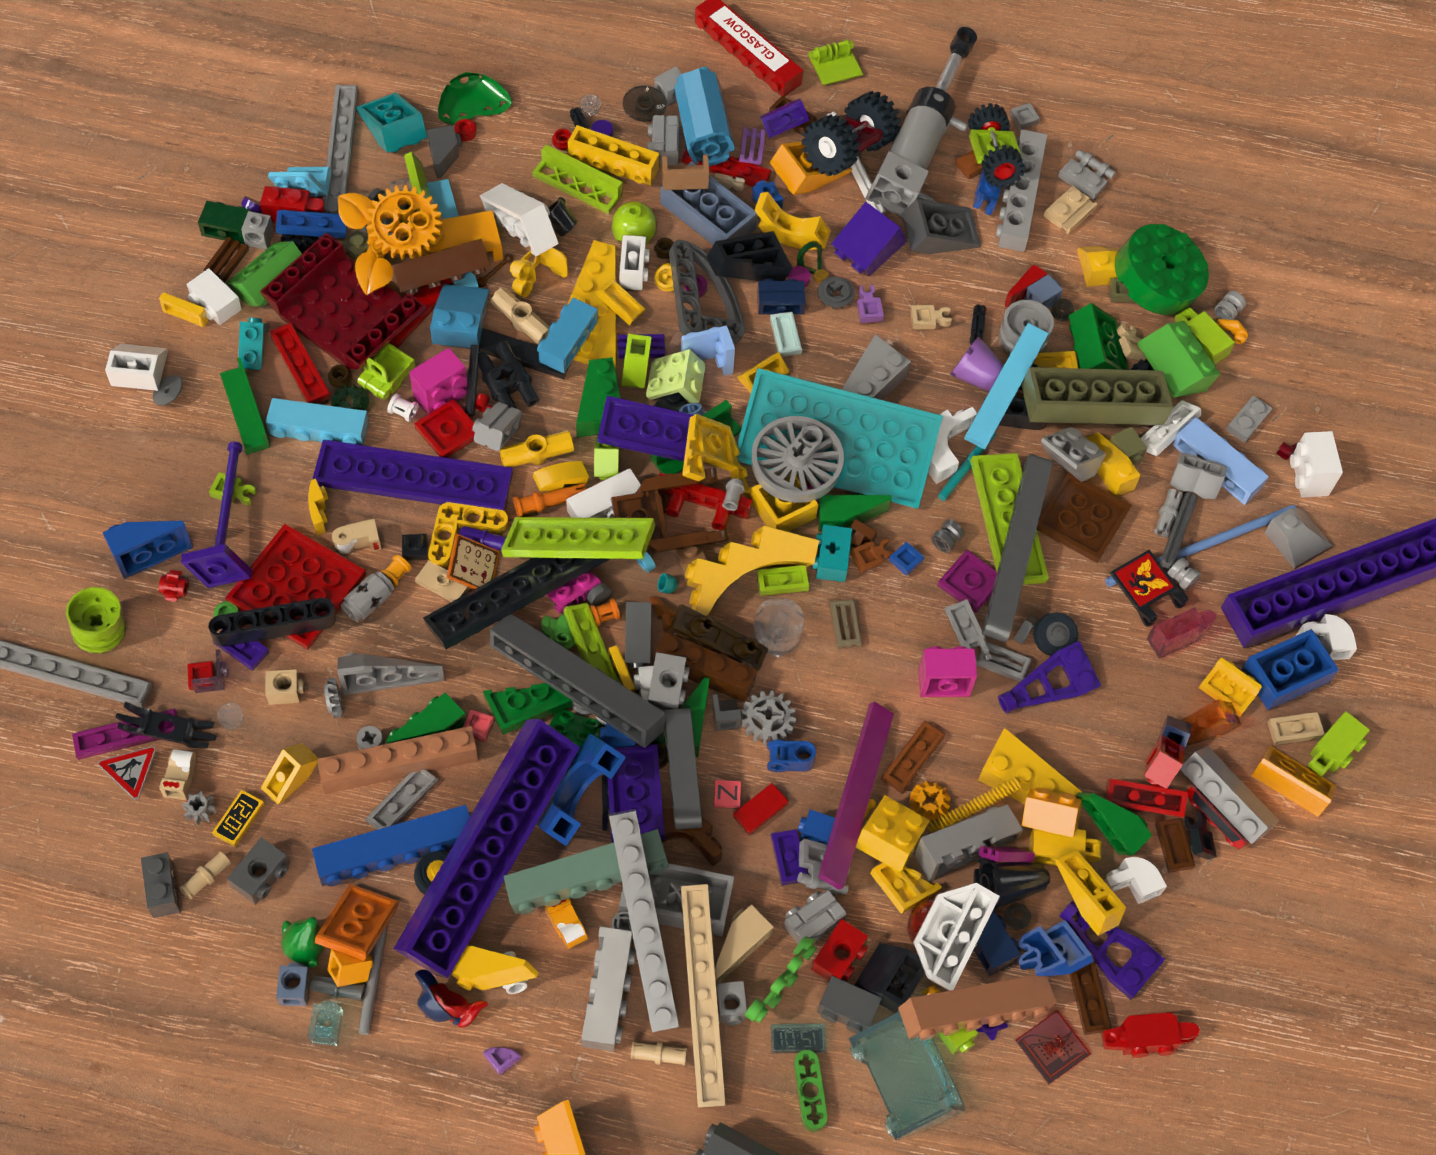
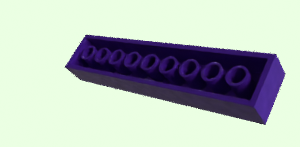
[1221,518,1436,649]
[393,719,580,978]

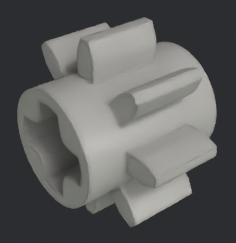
[182,791,217,826]

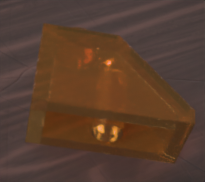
[1182,700,1242,745]

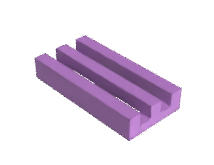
[739,127,766,165]

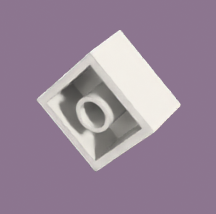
[1290,431,1343,498]

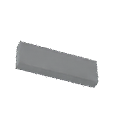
[365,770,438,830]

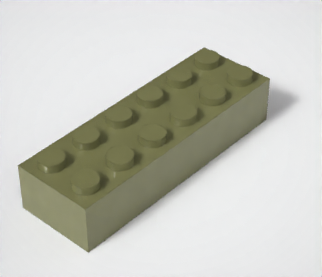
[1021,367,1173,425]

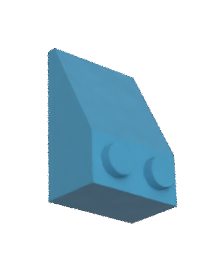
[430,284,490,348]

